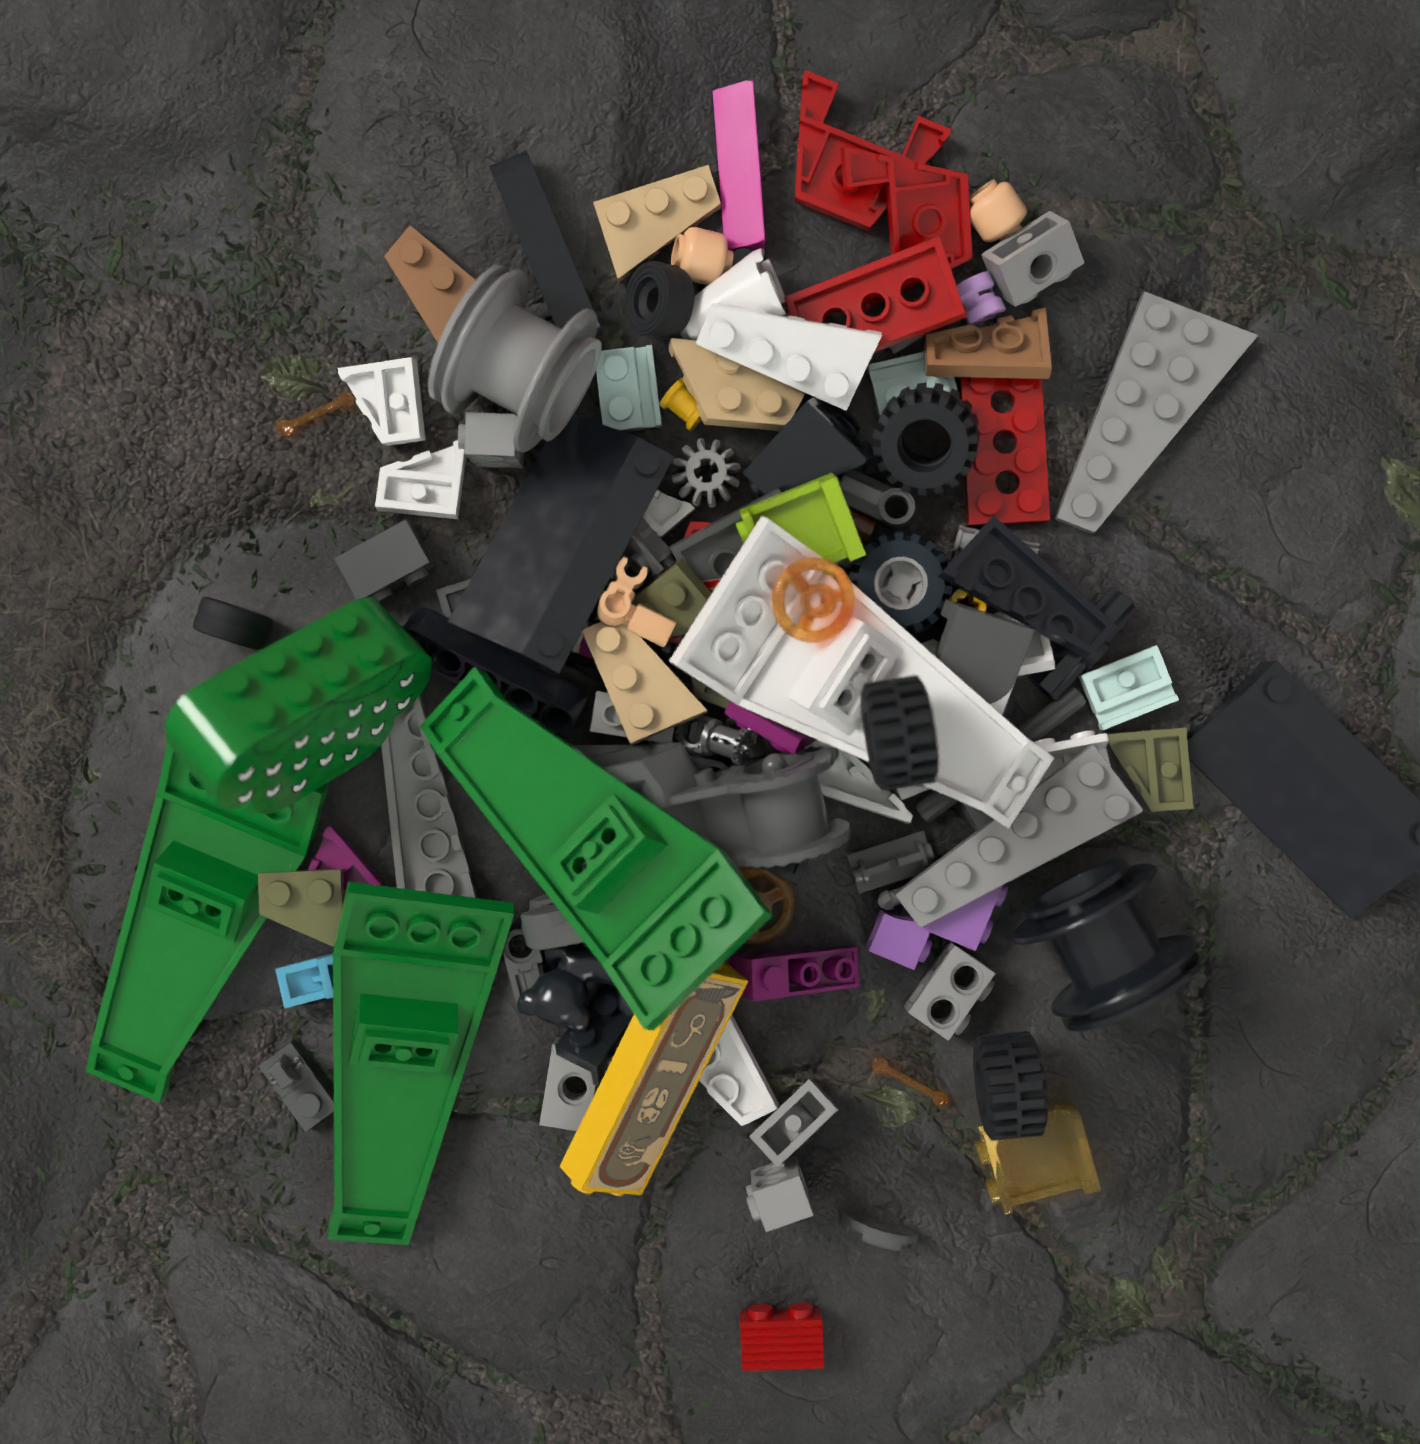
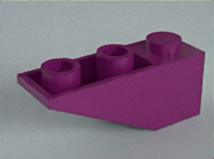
[728,946,859,1001]

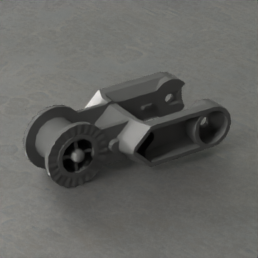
[521,743,852,950]

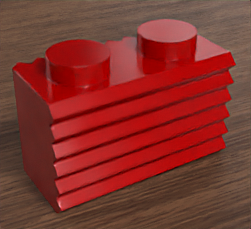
[740,1303,824,1372]

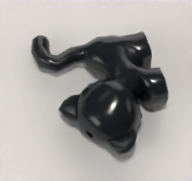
[517,942,634,1031]

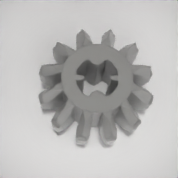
[672,438,741,508]

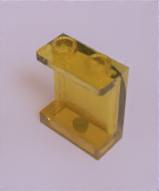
[975,1102,1101,1215]

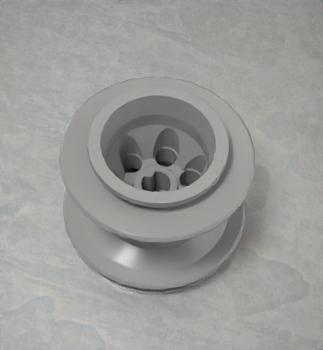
[428,264,602,453]

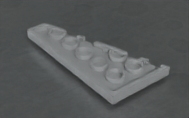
[1054,292,1258,534]

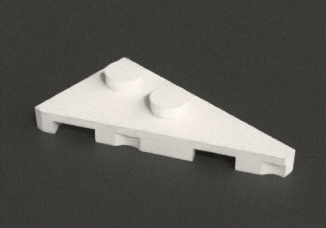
[805,740,913,824]

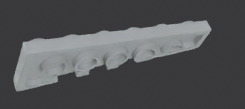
[381,695,478,898]
[894,745,1143,928]

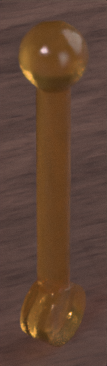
[276,392,354,436]
[872,1057,949,1107]

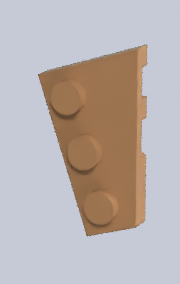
[384,225,476,343]
[924,308,1052,379]

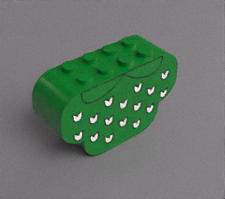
[165,597,432,814]

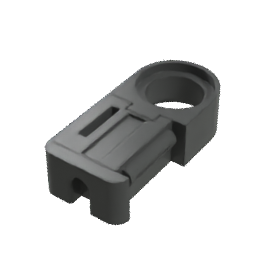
[503,927,545,1005]

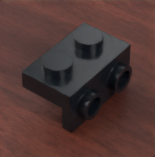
[555,987,631,1087]

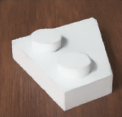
[338,357,425,446]
[375,440,466,519]

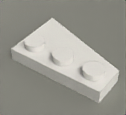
[699,1015,779,1126]

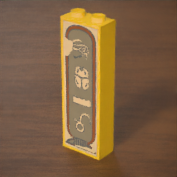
[560,962,748,1196]

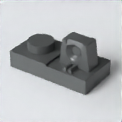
[258,1040,334,1132]

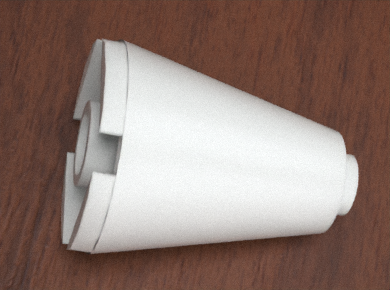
[681,248,790,340]

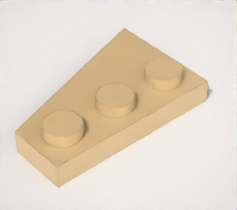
[593,165,721,282]
[582,622,707,745]

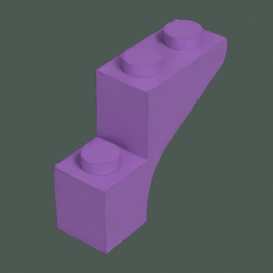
[866,883,1009,970]

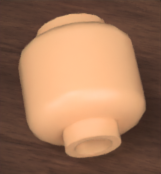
[969,179,1027,243]
[671,227,734,286]

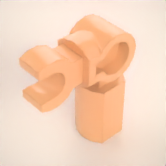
[597,557,676,648]

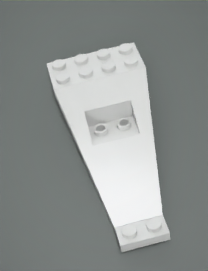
[669,516,1054,828]

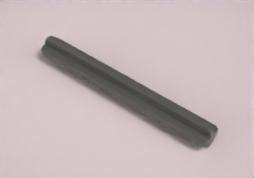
[916,687,1086,822]

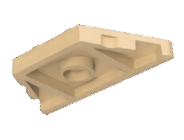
[669,338,805,431]

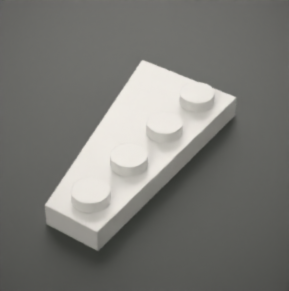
[695,302,882,410]

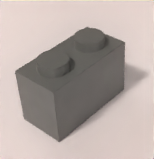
[334,519,436,603]

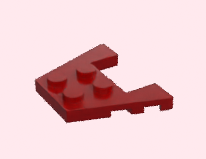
[794,70,952,232]
[841,147,973,312]

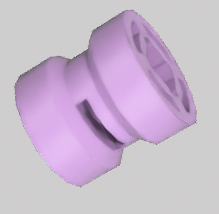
[956,271,1006,326]

